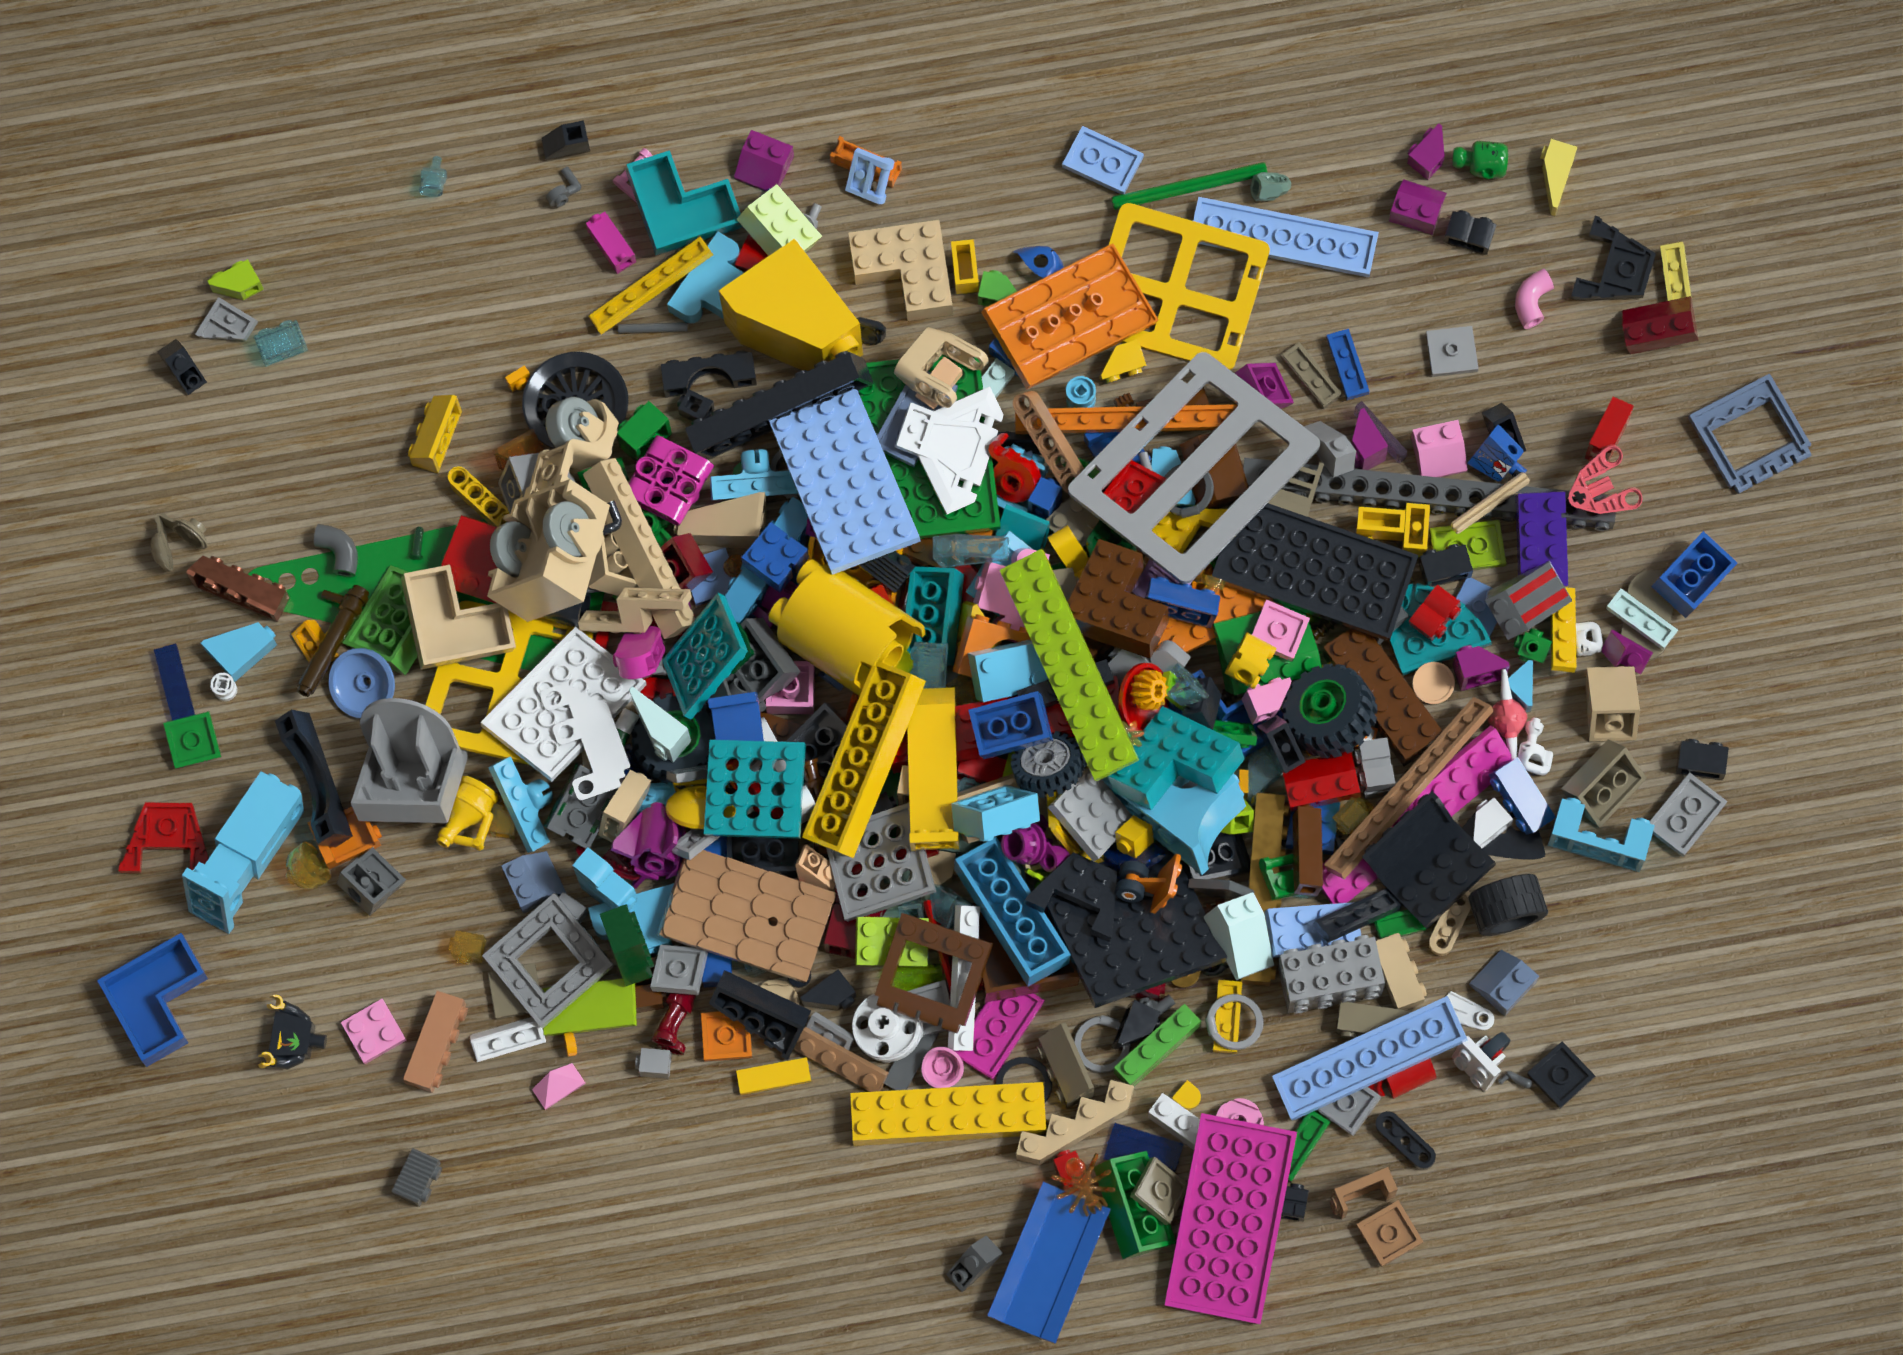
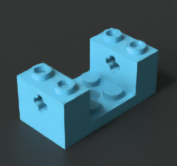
[1548,798,1655,872]

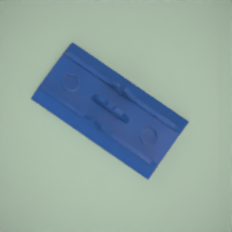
[987,1182,1111,1344]

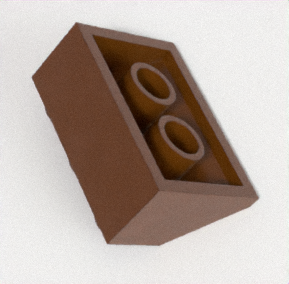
[1180,433,1249,509]

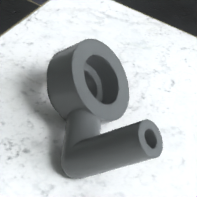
[546,167,581,207]

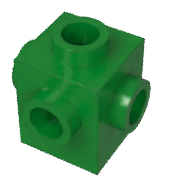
[1513,628,1552,663]

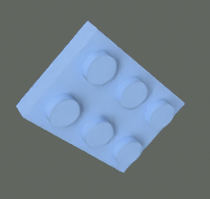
[1062,126,1144,194]

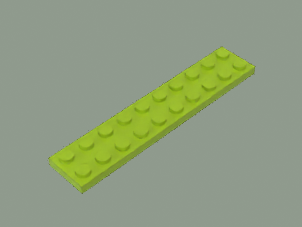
[1000,549,1139,781]

